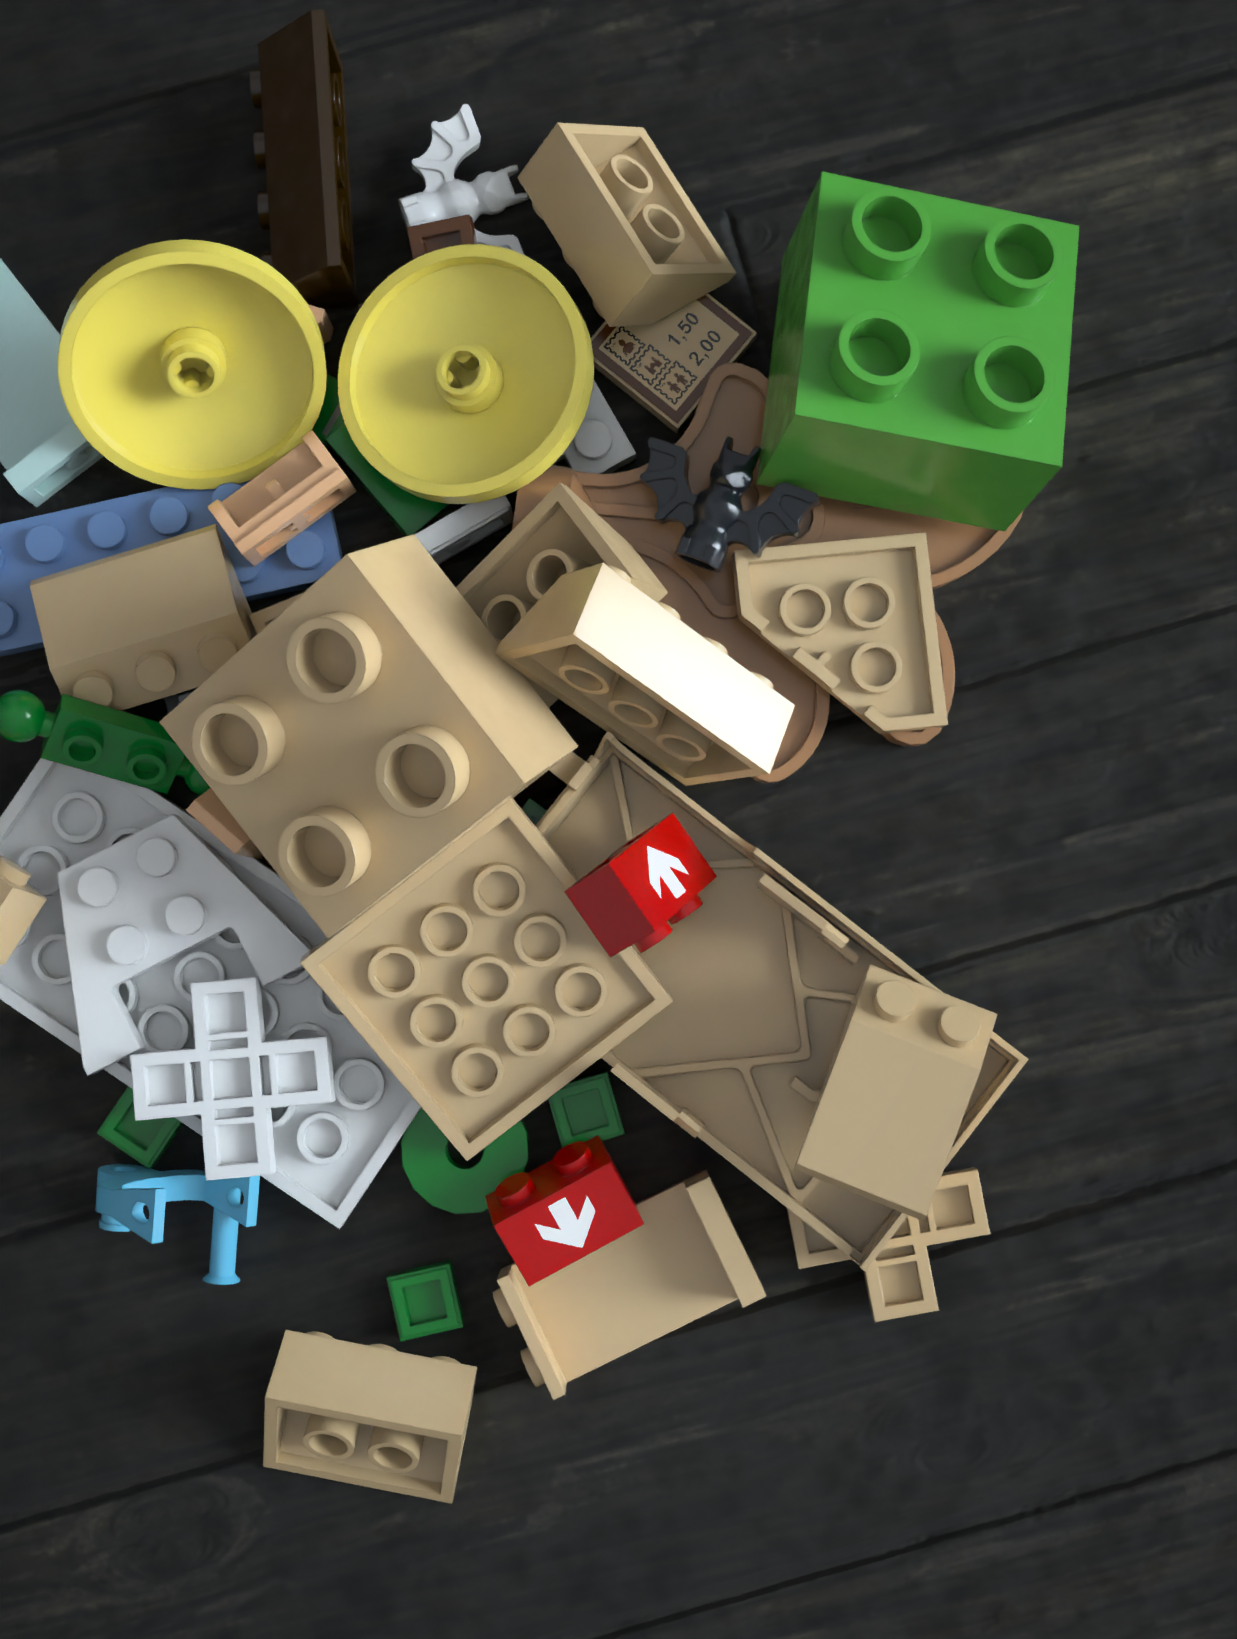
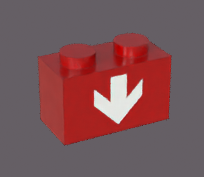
[564,812,717,958]
[485,1135,644,1287]

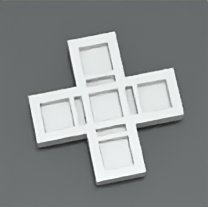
[130,977,335,1181]

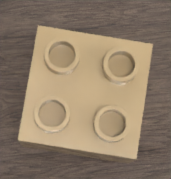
[160,534,578,939]

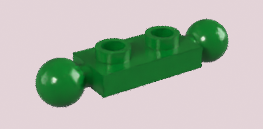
[0,690,210,795]

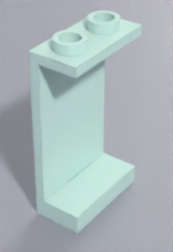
[0,258,104,507]

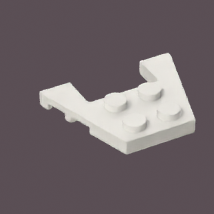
[57,814,312,1075]

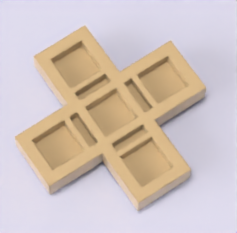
[786,1167,990,1322]

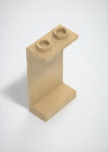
[493,1169,766,1400]

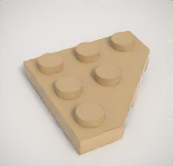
[731,532,948,734]

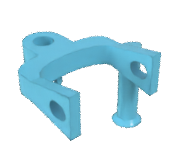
[95,1164,260,1285]

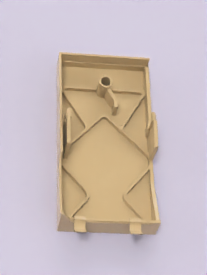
[536,731,1029,1271]

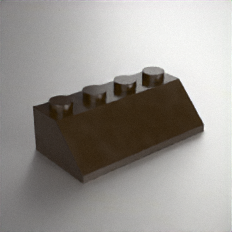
[250,9,358,309]

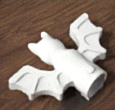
[398,104,529,255]

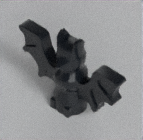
[640,436,820,572]

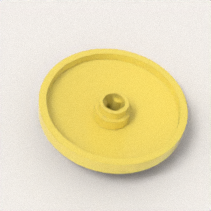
[58,239,327,490]
[338,244,594,504]

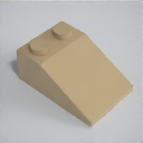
[794,964,997,1221]

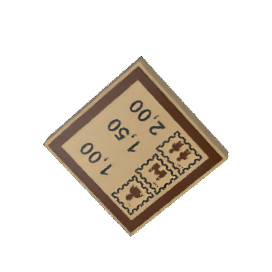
[591,293,757,434]

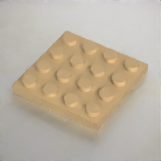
[300,798,673,1161]

